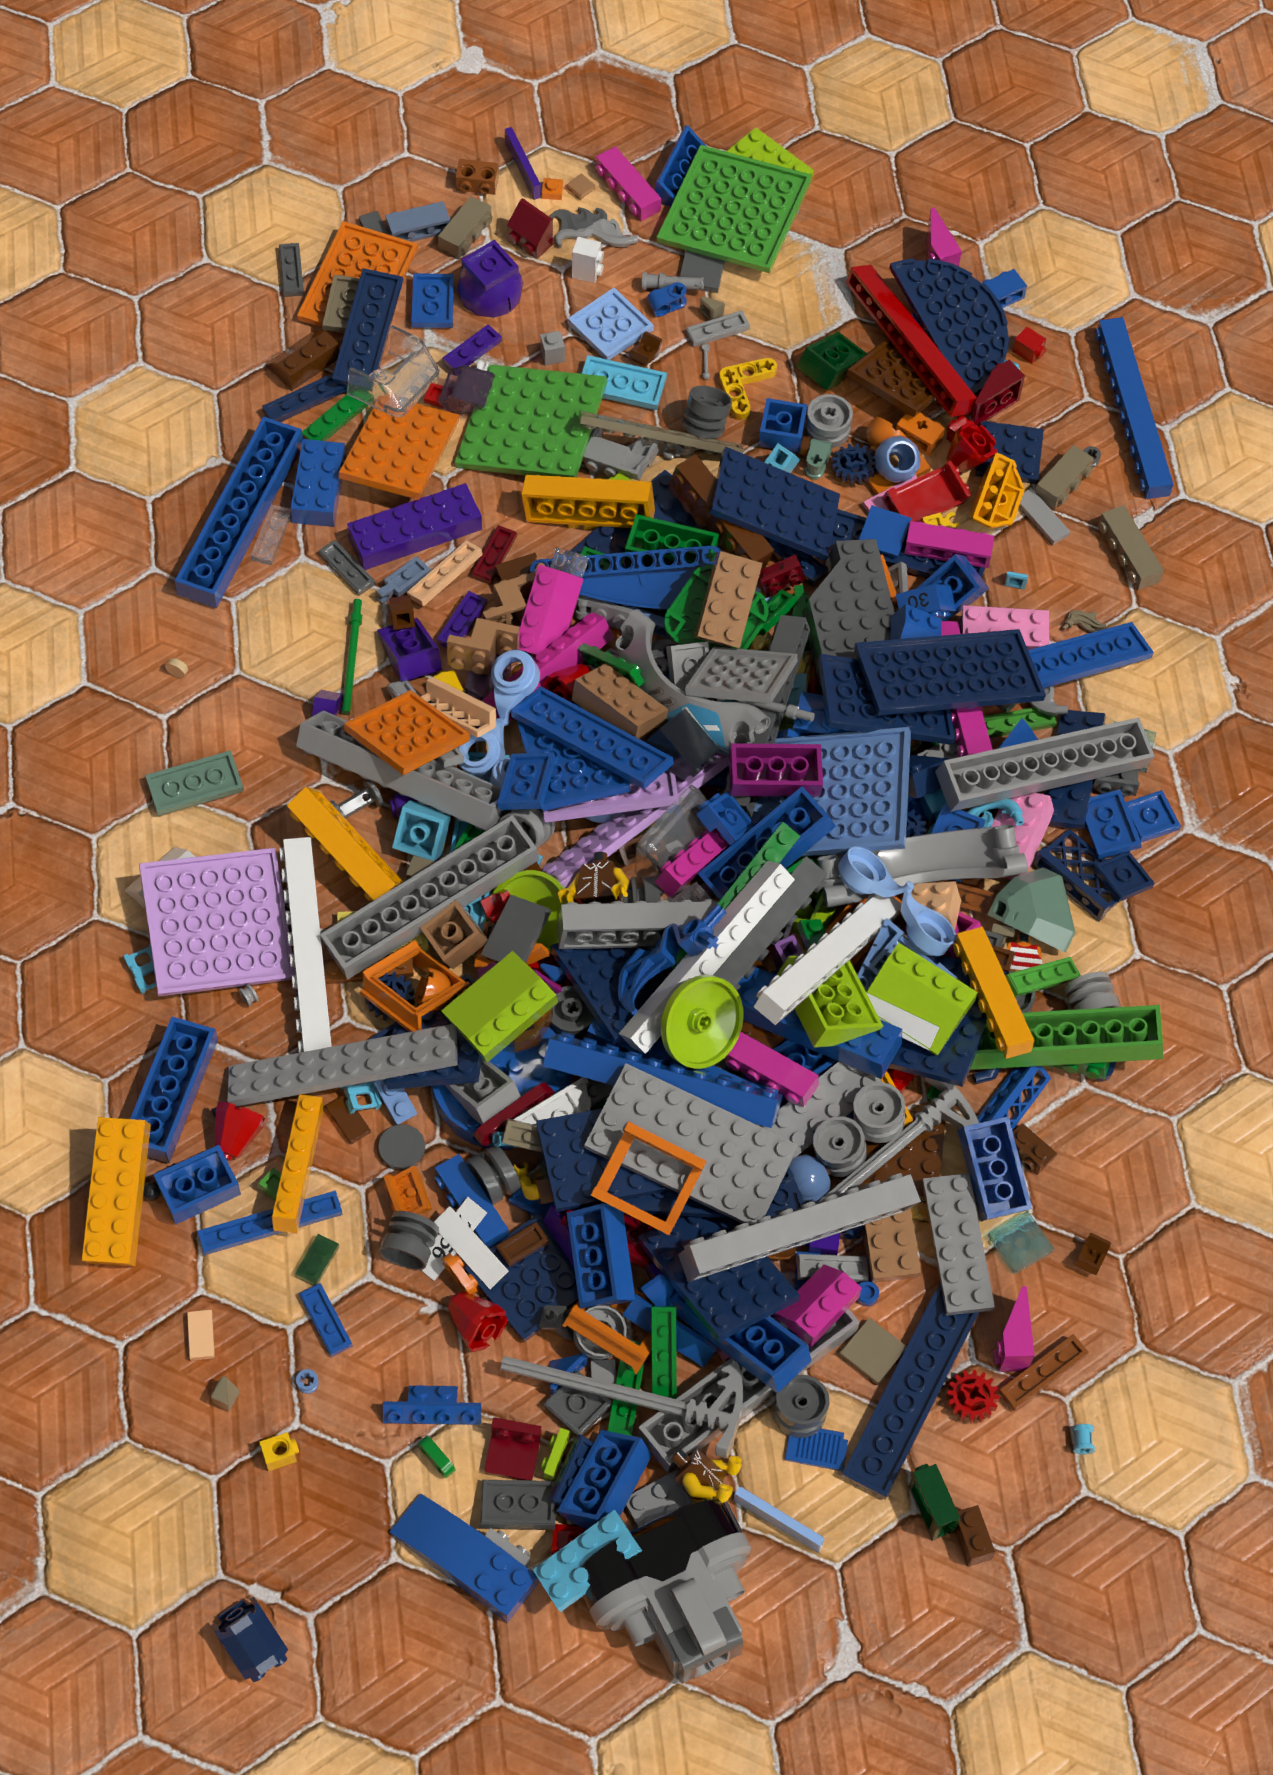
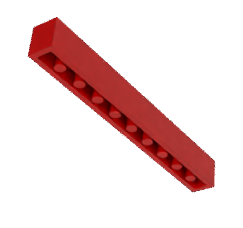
[845,264,977,417]

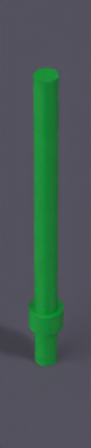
[341,599,363,715]

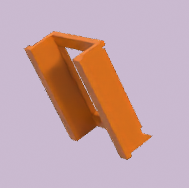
[360,940,470,1032]
[591,1121,706,1235]
[562,1288,655,1375]

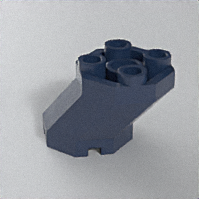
[211,1597,288,1682]

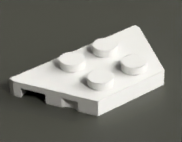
[514,1077,591,1125]

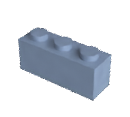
[385,201,450,242]

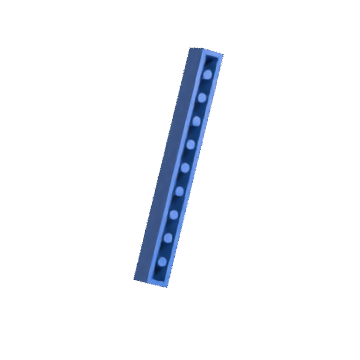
[1095,317,1173,499]

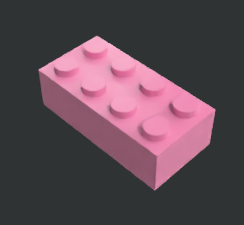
[960,605,1049,650]
[991,793,1054,880]

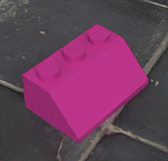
[775,1264,862,1347]

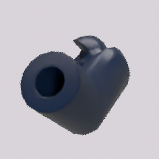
[973,1068,1001,1084]

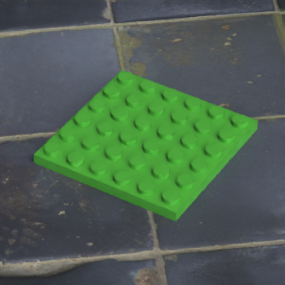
[657,145,812,273]
[455,365,608,478]

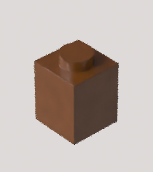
[389,595,415,630]

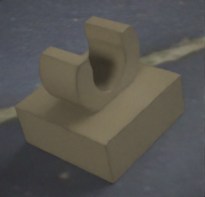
[991,923,1015,948]

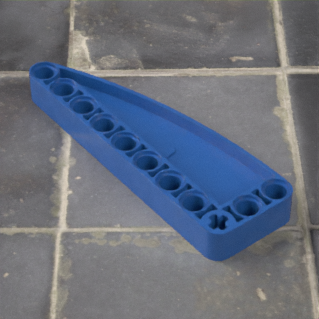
[530,546,721,609]

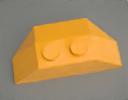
[970,453,1025,529]

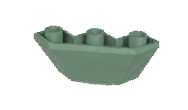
[987,868,1076,953]

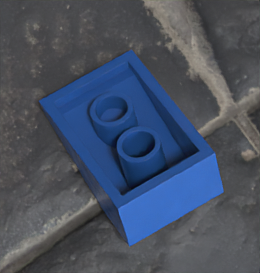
[916,554,989,621]
[890,604,941,640]

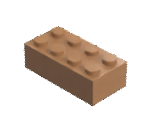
[694,551,762,649]
[572,664,669,741]
[858,1184,921,1283]

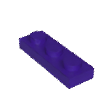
[442,324,502,375]
[437,591,487,648]

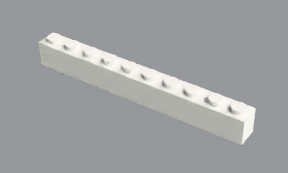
[279,837,332,1053]
[619,861,795,1054]
[754,893,901,1025]

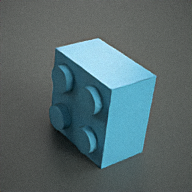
[392,800,452,861]

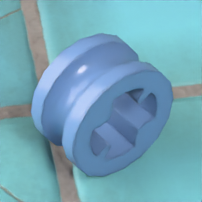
[296,1369,319,1394]

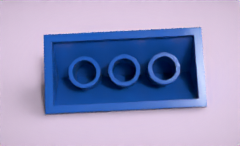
[655,125,706,207]

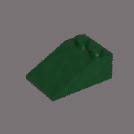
[796,331,867,391]

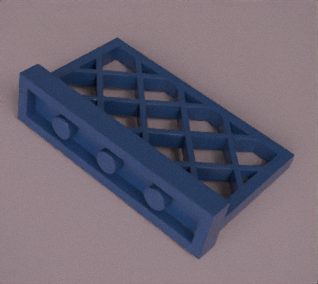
[1032,829,1118,922]

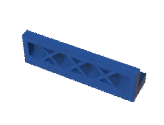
[977,1066,1051,1130]

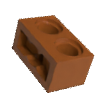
[456,159,499,195]

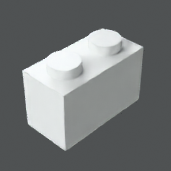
[572,237,604,283]

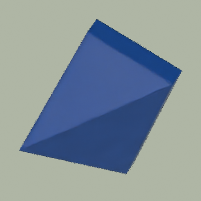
[641,1275,677,1306]
[550,1353,588,1396]

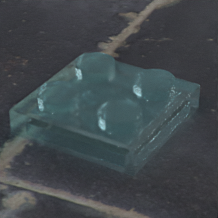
[988,1210,1055,1274]

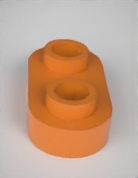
[441,1253,478,1295]

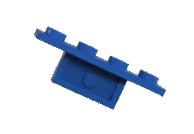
[383,1385,481,1425]

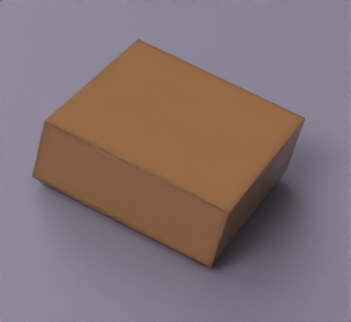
[567,173,595,200]

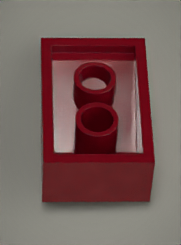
[971,359,1025,426]

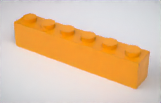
[953,926,1034,1059]
[272,1094,324,1234]

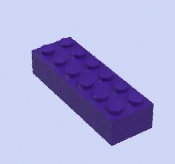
[347,483,482,570]

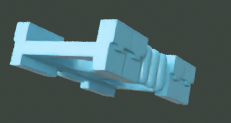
[123,944,156,994]
[340,1081,382,1114]

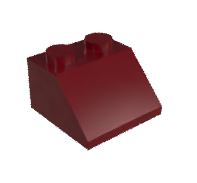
[507,198,553,259]

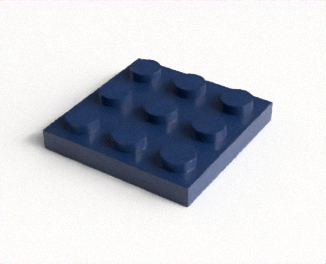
[975,421,1044,484]

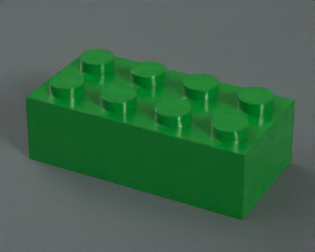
[624,514,719,567]

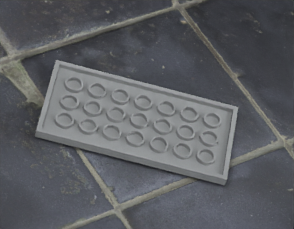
[584,1063,799,1226]

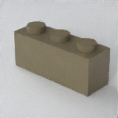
[438,196,493,259]
[1035,445,1094,510]

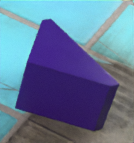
[312,690,343,717]

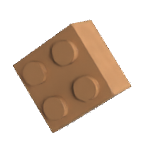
[420,900,488,969]

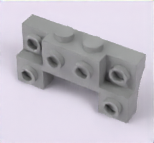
[582,427,659,481]

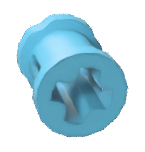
[1072,1424,1095,1454]

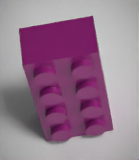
[728,743,823,797]

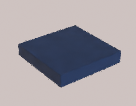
[1092,851,1155,903]

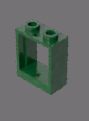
[908,1464,960,1541]

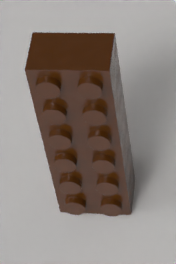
[668,454,774,570]

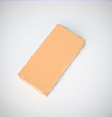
[187,1310,215,1361]

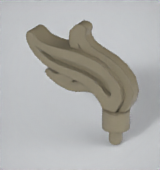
[1063,610,1106,632]

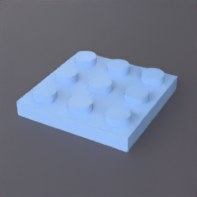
[567,288,654,360]

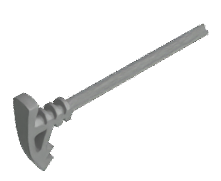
[815,1077,979,1204]
[500,1356,743,1458]

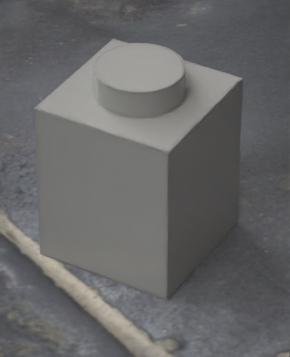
[540,331,565,366]

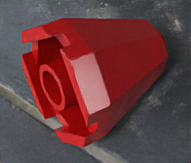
[946,421,997,473]
[541,664,592,704]
[215,1101,266,1161]
[447,1292,508,1352]

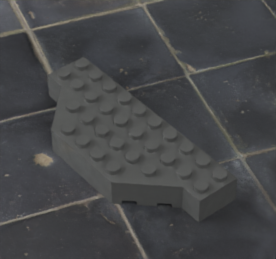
[802,539,914,740]

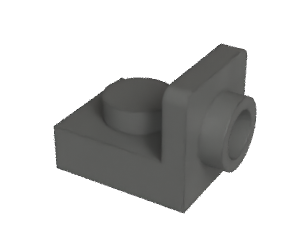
[539,1305,574,1340]

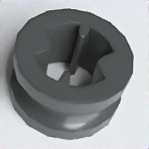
[1083,446,1101,467]

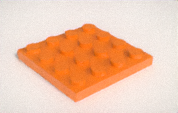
[344,690,470,775]

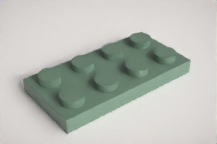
[145,750,244,816]

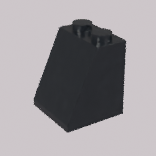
[645,709,720,780]

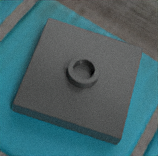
[544,1370,613,1436]

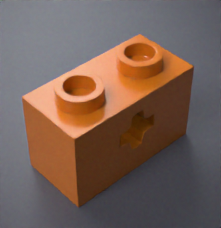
[896,413,945,457]

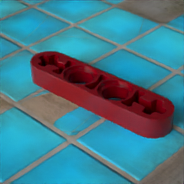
[474,1082,554,1146]

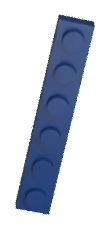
[198,1190,343,1256]

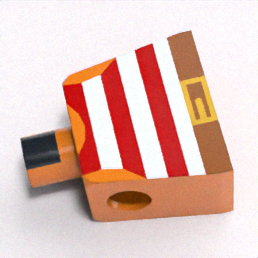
[1007,934,1042,972]

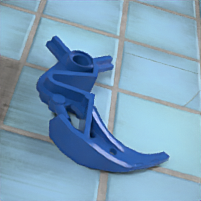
[618,904,726,1015]

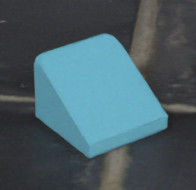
[1004,571,1028,589]

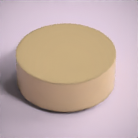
[165,658,188,678]

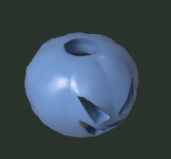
[874,435,920,483]
[789,1154,830,1204]

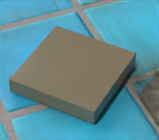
[839,1318,907,1385]

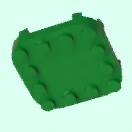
[664,565,768,652]

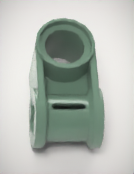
[805,438,833,480]

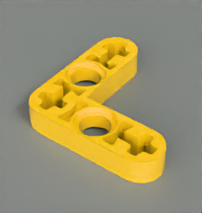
[719,358,777,420]

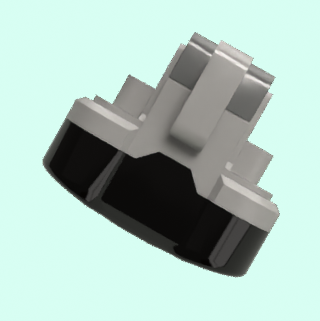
[579,1499,751,1684]

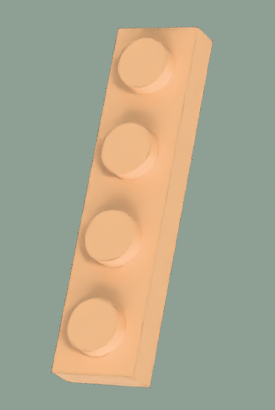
[407,540,483,607]

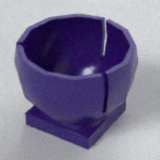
[458,240,523,318]

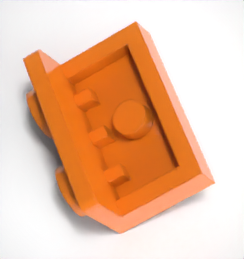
[383,1166,432,1215]

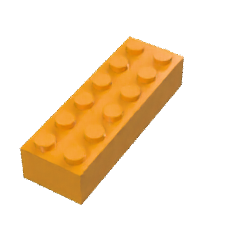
[522,475,655,528]
[286,786,403,902]
[82,1117,151,1267]

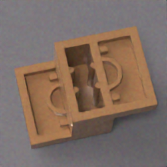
[483,572,536,627]
[447,618,520,675]

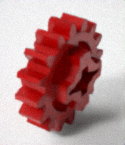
[946,1369,1000,1424]

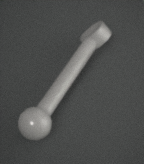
[701,344,710,380]

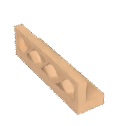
[421,677,496,738]

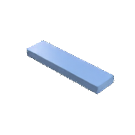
[734,1487,825,1553]

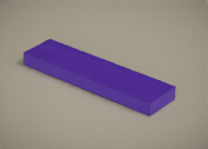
[505,127,541,200]

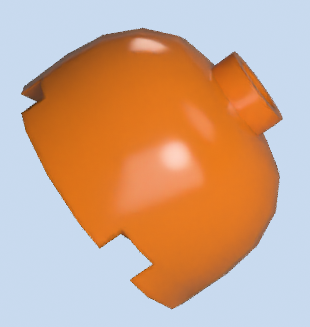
[866,416,907,456]
[414,967,453,1012]

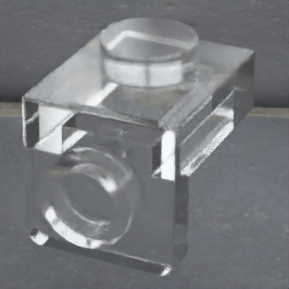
[550,548,588,578]

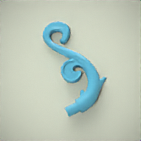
[928,799,1024,834]

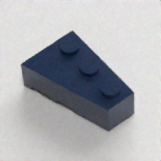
[908,755,949,799]

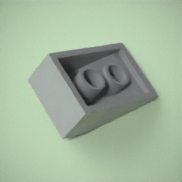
[445,1058,521,1125]

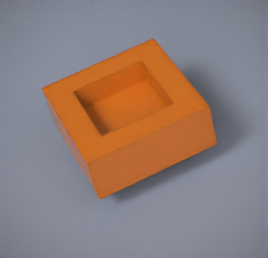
[542,178,563,200]

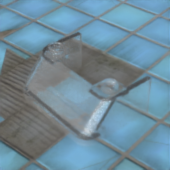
[347,325,440,417]
[634,785,707,894]

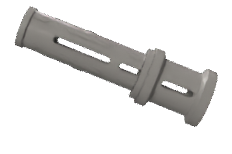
[642,272,704,291]

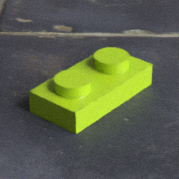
[541,1428,570,1481]

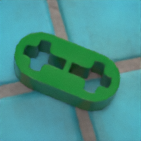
[417,1435,456,1478]

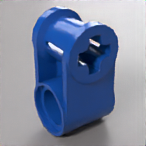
[646,282,687,317]

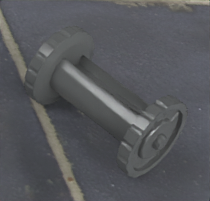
[330,779,383,819]

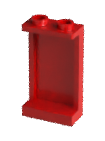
[882,460,971,530]

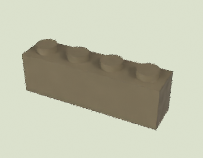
[1098,505,1164,590]

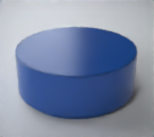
[856,1281,879,1306]

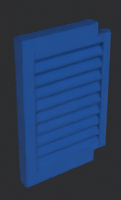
[785,1428,848,1472]

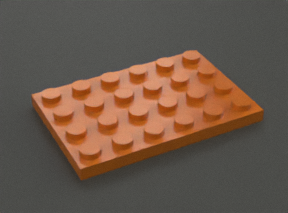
[297,221,418,334]
[339,394,460,500]

